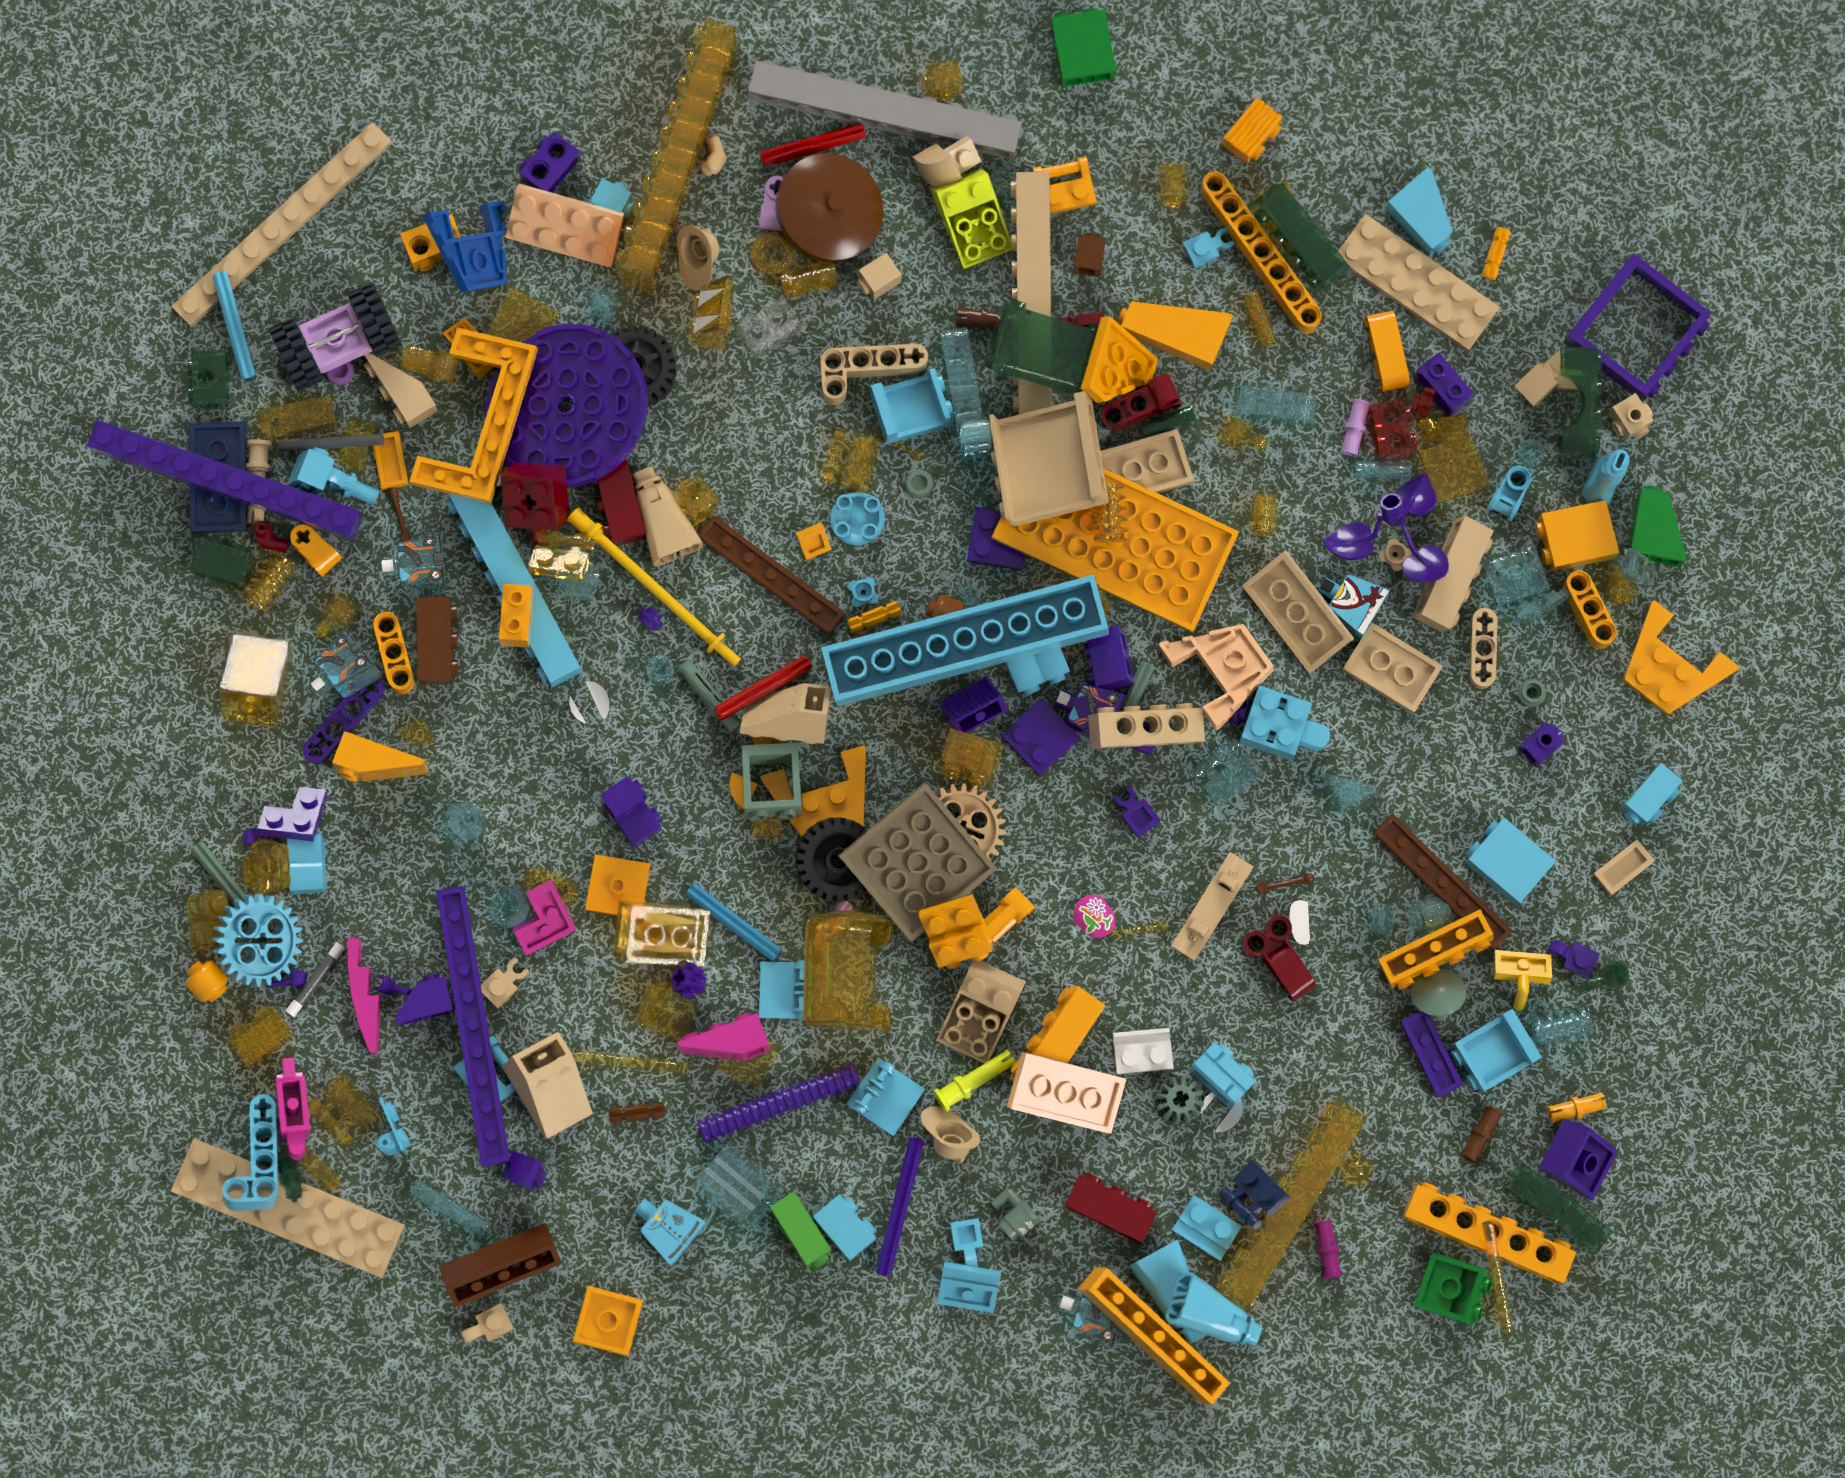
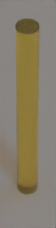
[576,1050,690,1074]
[1482,1221,1513,1332]

